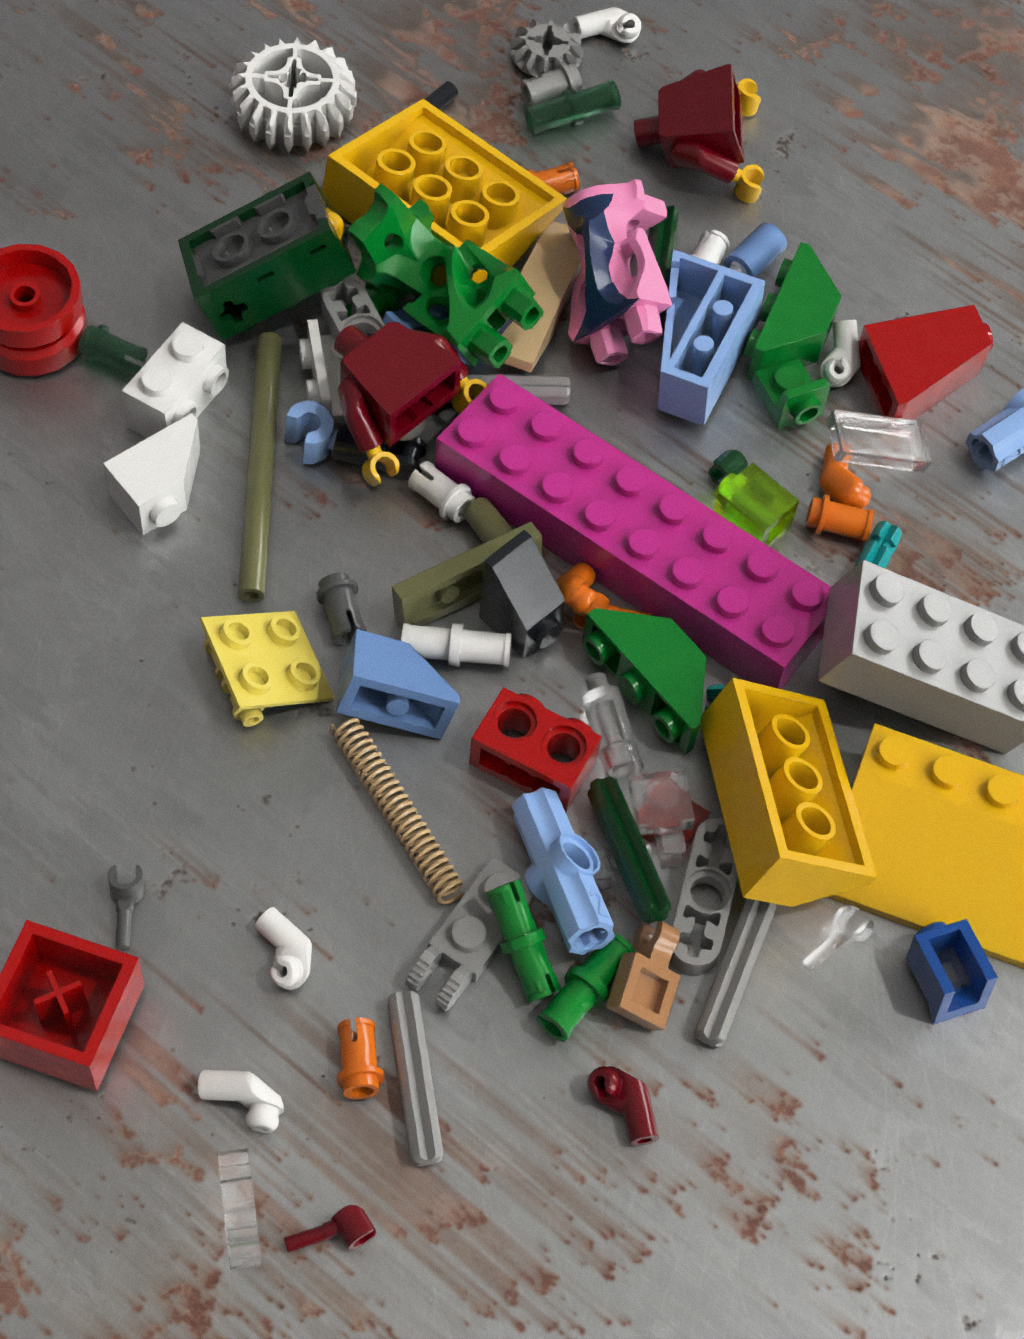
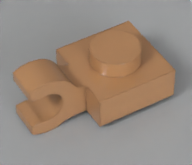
[606,921,681,1031]

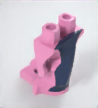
[563,179,672,366]

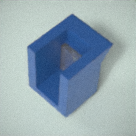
[906,919,998,1025]

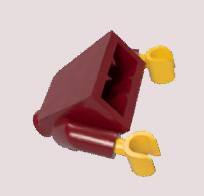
[634,64,764,203]
[334,322,487,486]

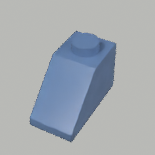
[336,629,460,739]

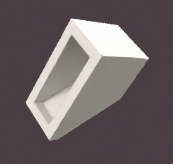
[103,413,200,535]

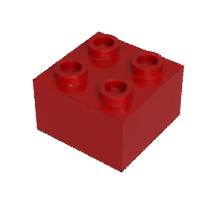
[0,920,145,1092]

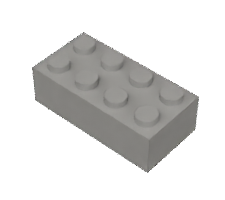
[818,560,1024,754]

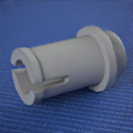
[520,62,583,110]

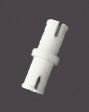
[401,623,512,667]

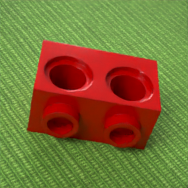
[469,687,602,813]

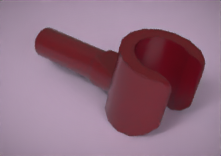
[284,1205,376,1252]

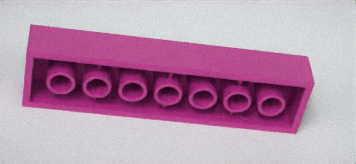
[435,373,831,689]

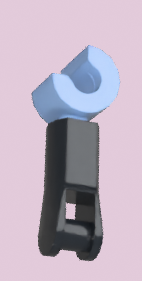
[284,401,427,480]

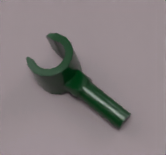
[708,450,781,502]

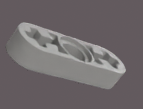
[670,817,738,976]

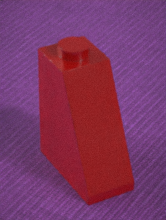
[859,305,993,434]

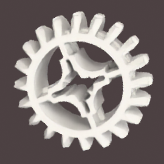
[229,37,357,153]

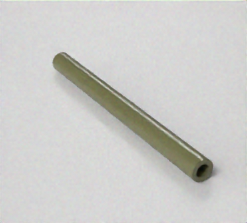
[238,332,282,603]

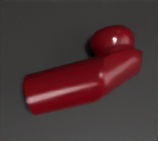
[587,1066,659,1146]

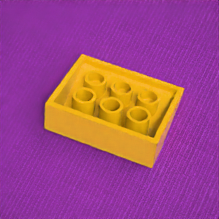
[322,99,567,286]
[828,723,1024,968]

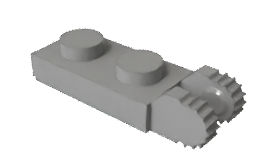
[405,857,537,1012]

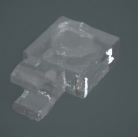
[628,769,695,869]

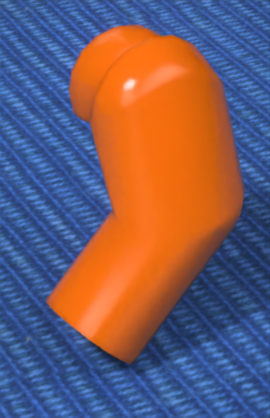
[819,443,871,509]
[556,562,597,615]

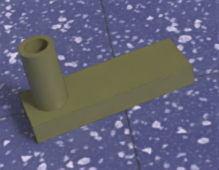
[392,497,542,629]

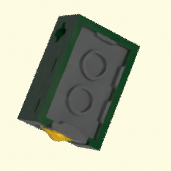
[178,171,357,341]

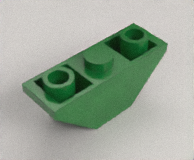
[744,242,841,380]
[582,608,706,755]

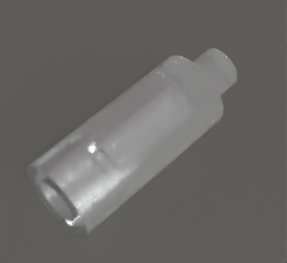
[582,672,644,781]

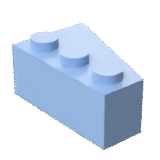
[657,249,765,426]

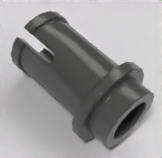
[316,573,367,645]

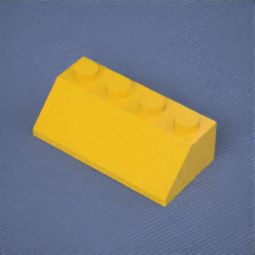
[700,678,877,907]

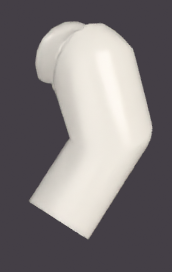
[572,7,641,43]
[820,320,861,387]
[255,907,312,990]
[198,1069,284,1133]

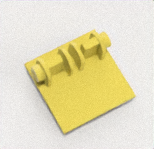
[199,611,334,727]

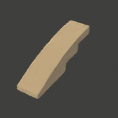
[502,221,581,372]

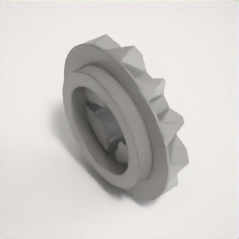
[510,18,584,77]

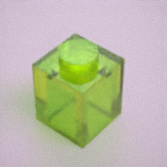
[713,462,799,547]

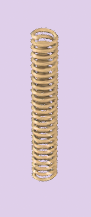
[329,718,465,905]

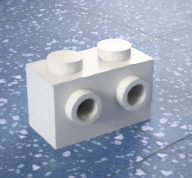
[122,322,229,438]

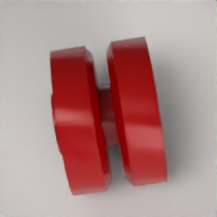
[0,244,88,376]

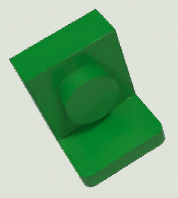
[752,358,830,429]

